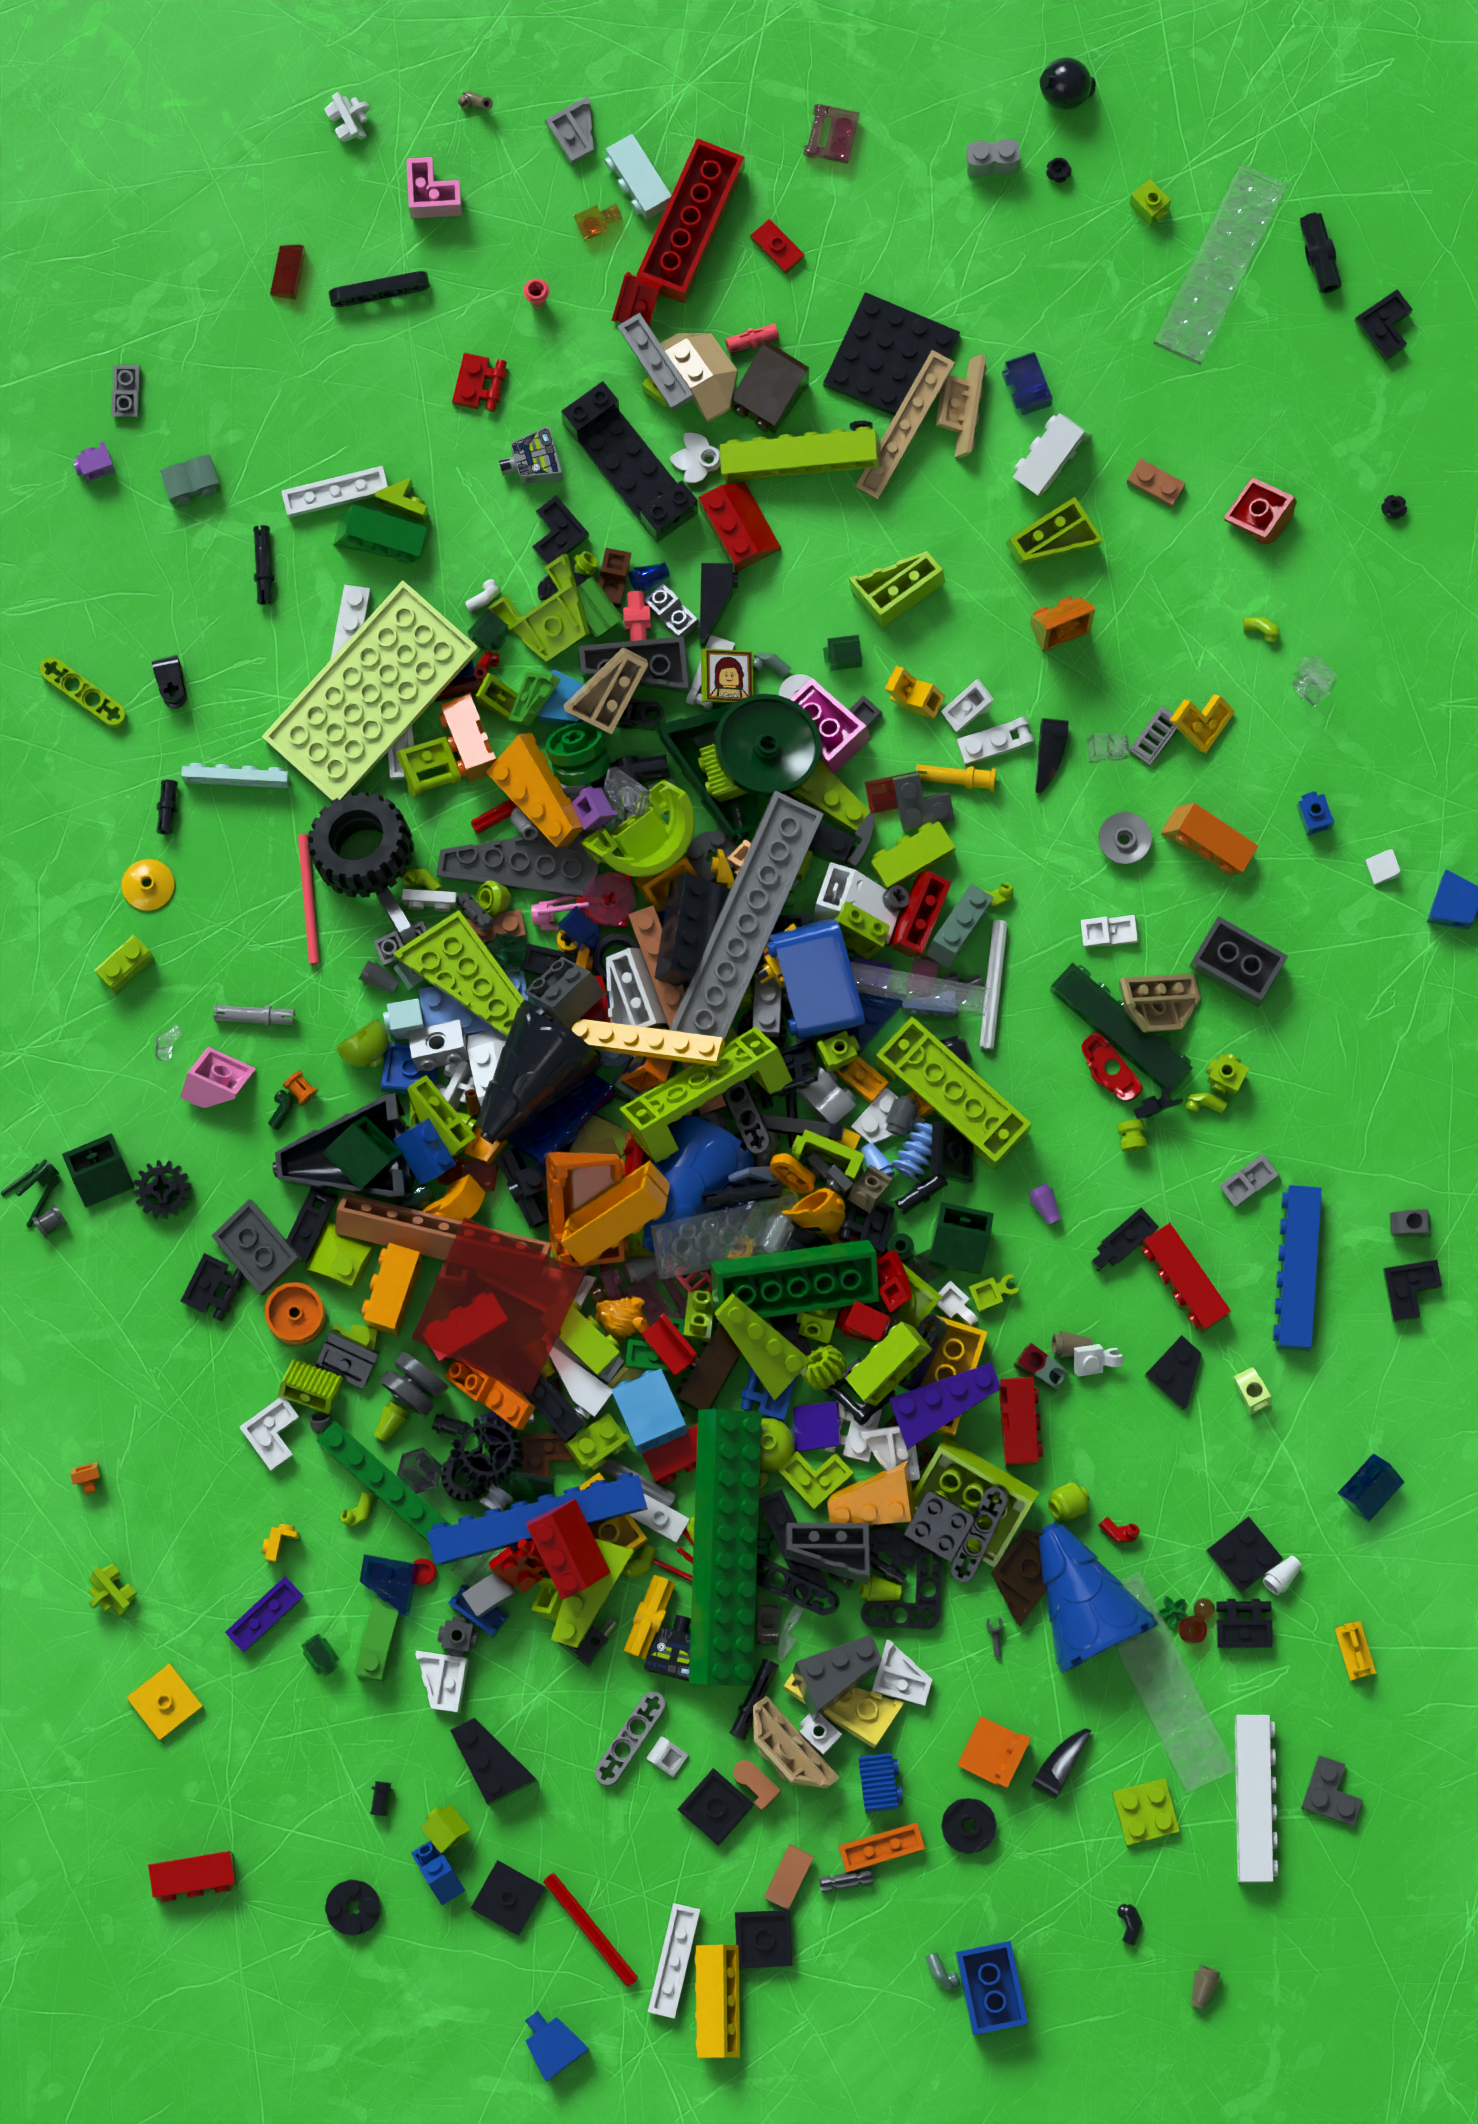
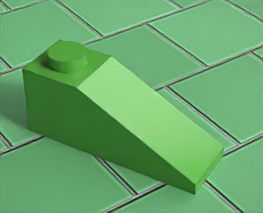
[354,1596,402,1682]

